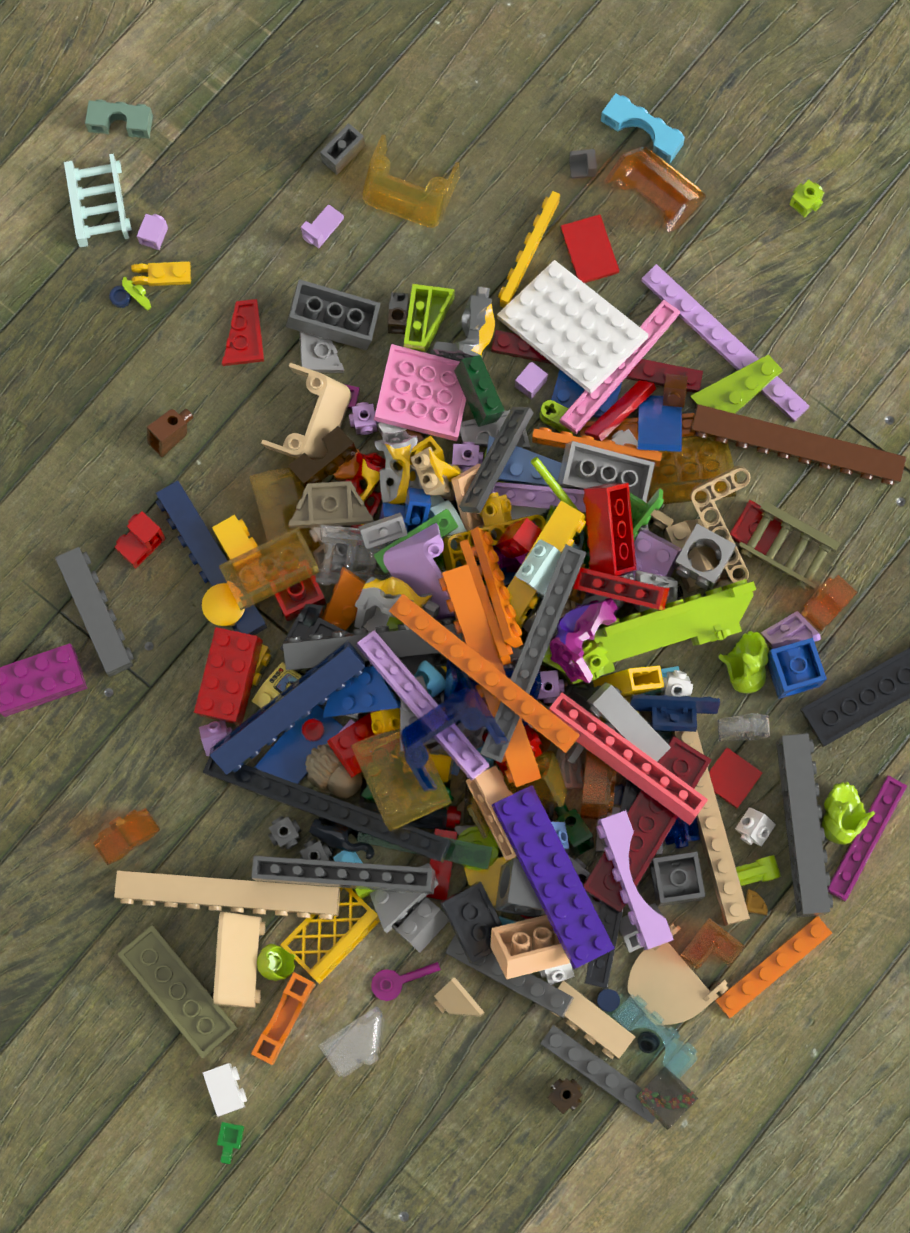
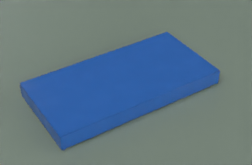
[638,395,682,452]
[255,705,343,784]

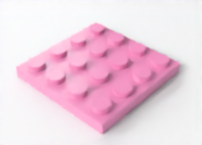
[374,344,466,441]

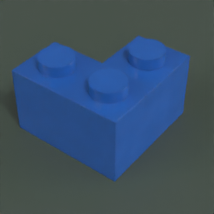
[379,487,431,533]

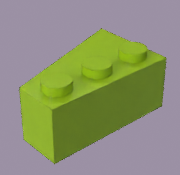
[404,284,455,353]

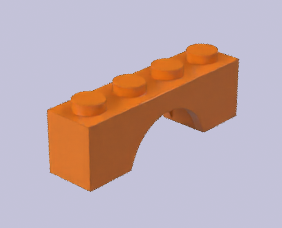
[251,972,315,1065]

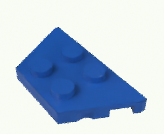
[323,666,400,718]

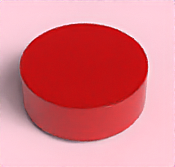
[302,719,324,742]

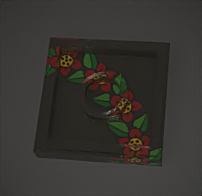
[636,1065,698,1130]

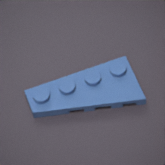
[486,436,563,488]

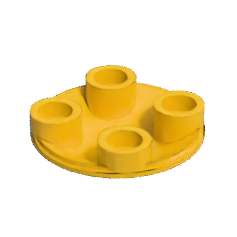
[202,583,246,626]

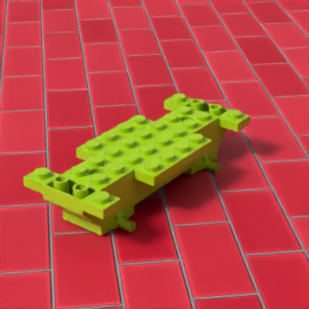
[542,579,756,685]

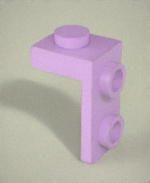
[301,205,344,248]

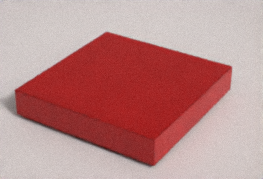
[730,500,782,556]
[709,748,762,809]

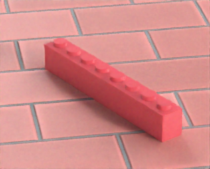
[549,693,708,825]

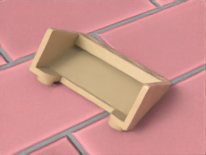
[214,912,265,1008]

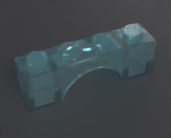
[612,994,698,1079]

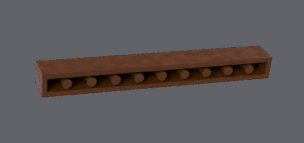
[690,404,907,486]

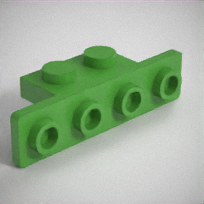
[630,488,664,540]
[374,509,458,573]

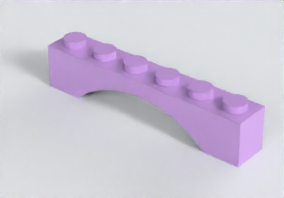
[596,811,674,950]

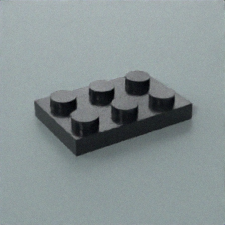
[440,881,503,963]

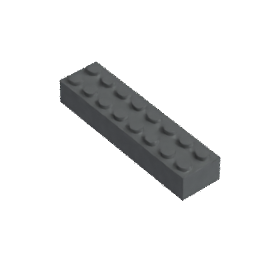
[776,733,833,918]

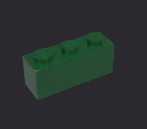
[454,355,505,427]

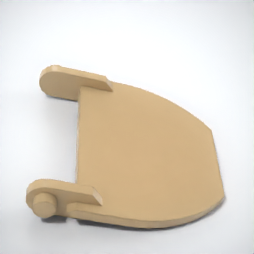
[628,924,729,1025]

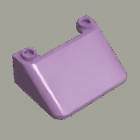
[383,523,455,620]

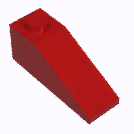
[426,829,457,900]

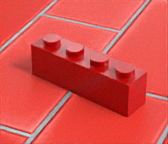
[573,567,670,610]

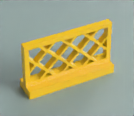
[280,887,380,984]

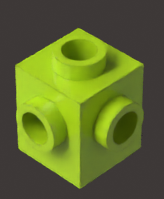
[789,180,824,218]
[582,639,609,674]

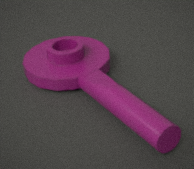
[371,962,441,1001]

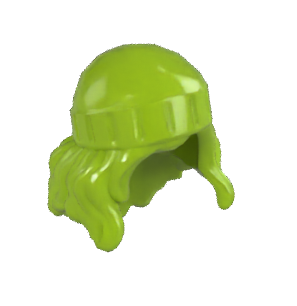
[719,631,769,694]
[821,782,875,844]

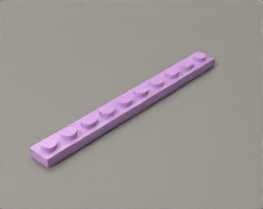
[641,264,809,423]

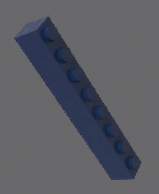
[155,480,267,635]
[209,641,365,775]

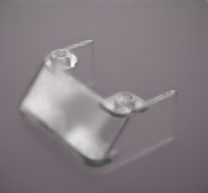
[319,1006,385,1078]

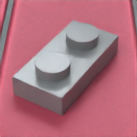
[359,513,408,549]

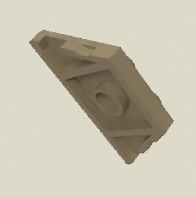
[289,481,373,529]

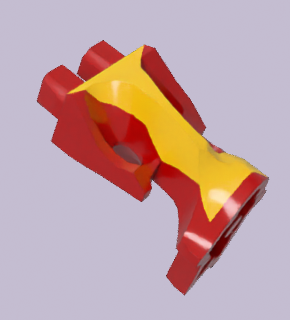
[346,452,390,535]

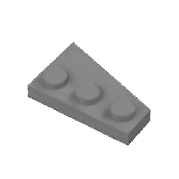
[300,331,344,373]

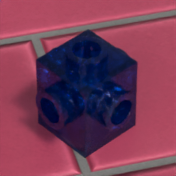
[665,817,700,848]

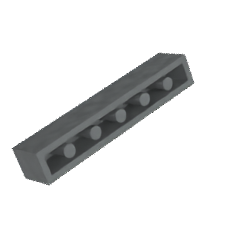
[55,547,134,677]

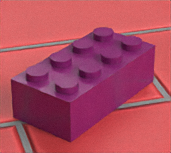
[0,643,88,717]

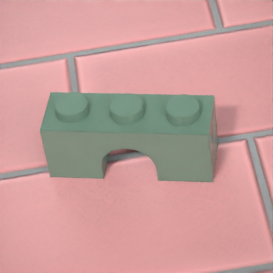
[85,99,153,139]

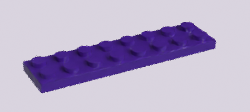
[491,785,615,969]

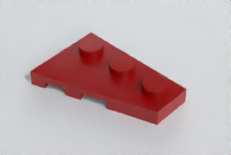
[222,299,264,366]

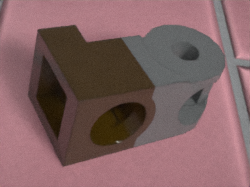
[388,292,408,334]

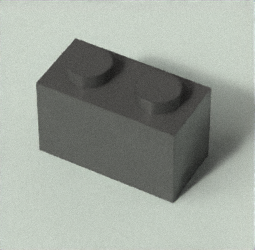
[320,123,365,175]

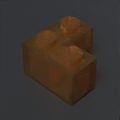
[802,575,857,632]
[93,808,160,865]
[680,918,745,969]

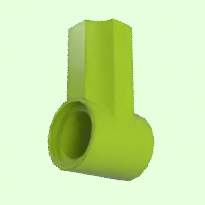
[736,855,781,886]

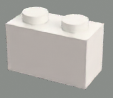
[203,1063,247,1117]

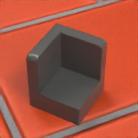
[569,149,597,179]

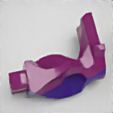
[550,598,618,683]

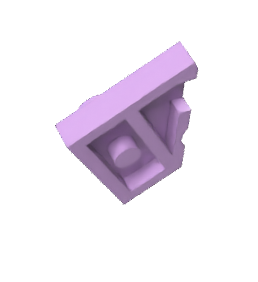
[761,611,821,649]

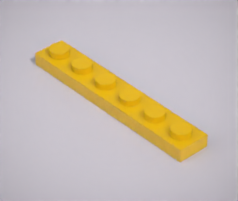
[498,191,560,308]

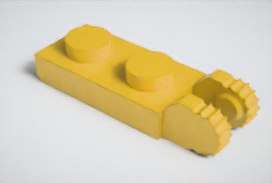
[131,261,191,286]

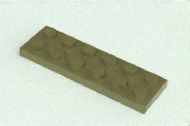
[118,925,238,1058]

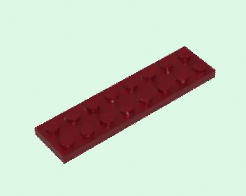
[583,736,712,913]

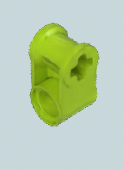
[539,400,573,434]

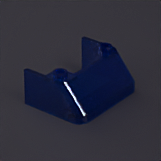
[401,688,509,791]

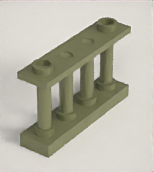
[738,501,841,591]

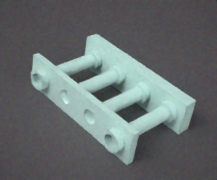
[64,154,132,247]

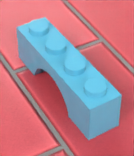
[601,93,685,164]

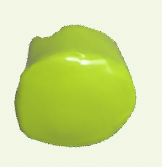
[257,944,295,981]

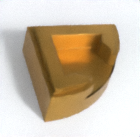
[746,889,768,915]

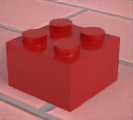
[267,560,326,622]

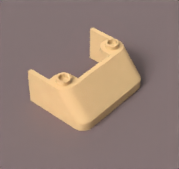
[261,363,351,460]

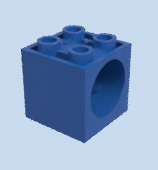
[767,637,827,699]

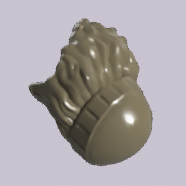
[305,743,363,799]

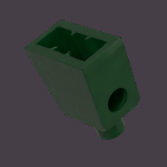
[554,803,594,858]

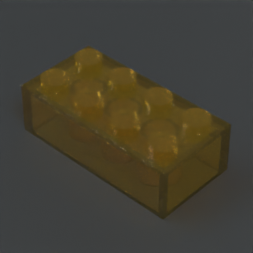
[219,527,319,610]

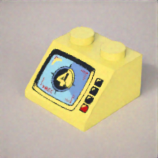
[252,662,302,708]

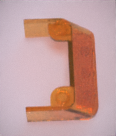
[605,147,706,233]

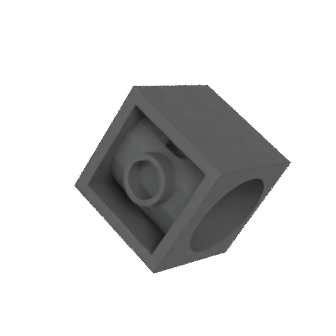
[649,852,705,907]
[495,856,545,918]

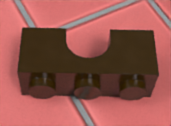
[288,426,358,488]

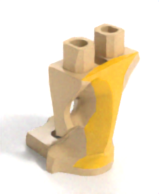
[411,447,463,501]

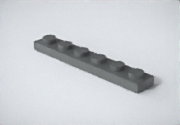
[459,407,533,513]
[445,934,574,1018]
[540,1025,662,1124]

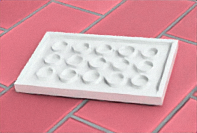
[497,260,648,394]

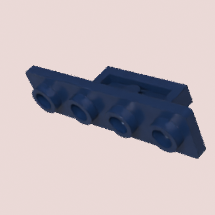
[630,694,720,732]

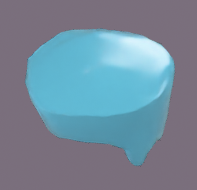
[414,660,447,698]

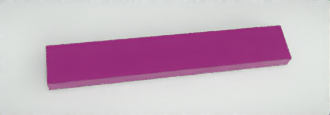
[827,775,907,902]

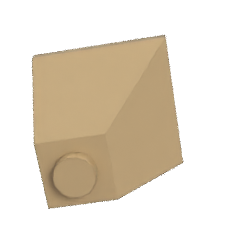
[434,977,484,1017]

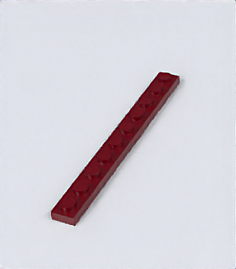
[491,330,703,393]

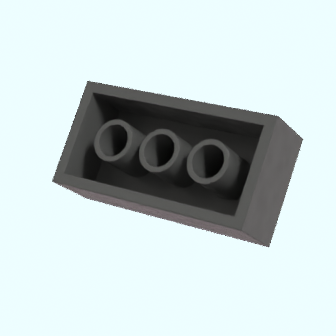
[285,279,381,350]

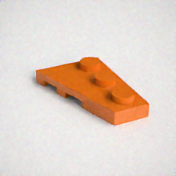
[322,566,366,630]

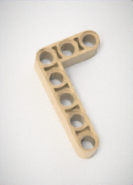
[690,466,751,583]

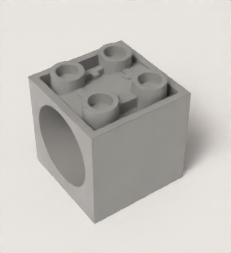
[674,524,736,590]

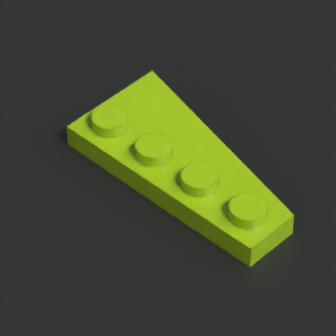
[690,354,783,413]

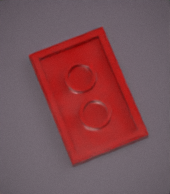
[560,214,619,283]

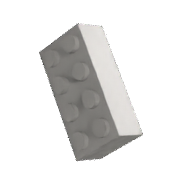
[557,441,655,502]

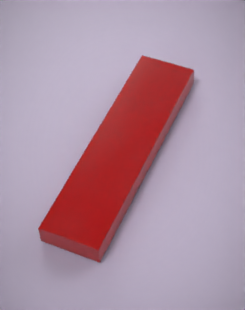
[584,380,656,441]

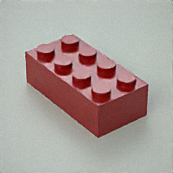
[583,483,637,576]
[194,627,263,725]

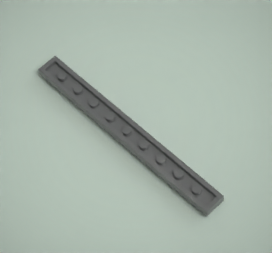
[480,544,586,763]

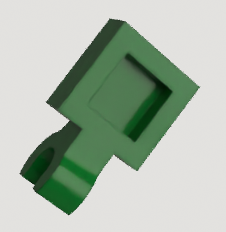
[217,1122,245,1165]

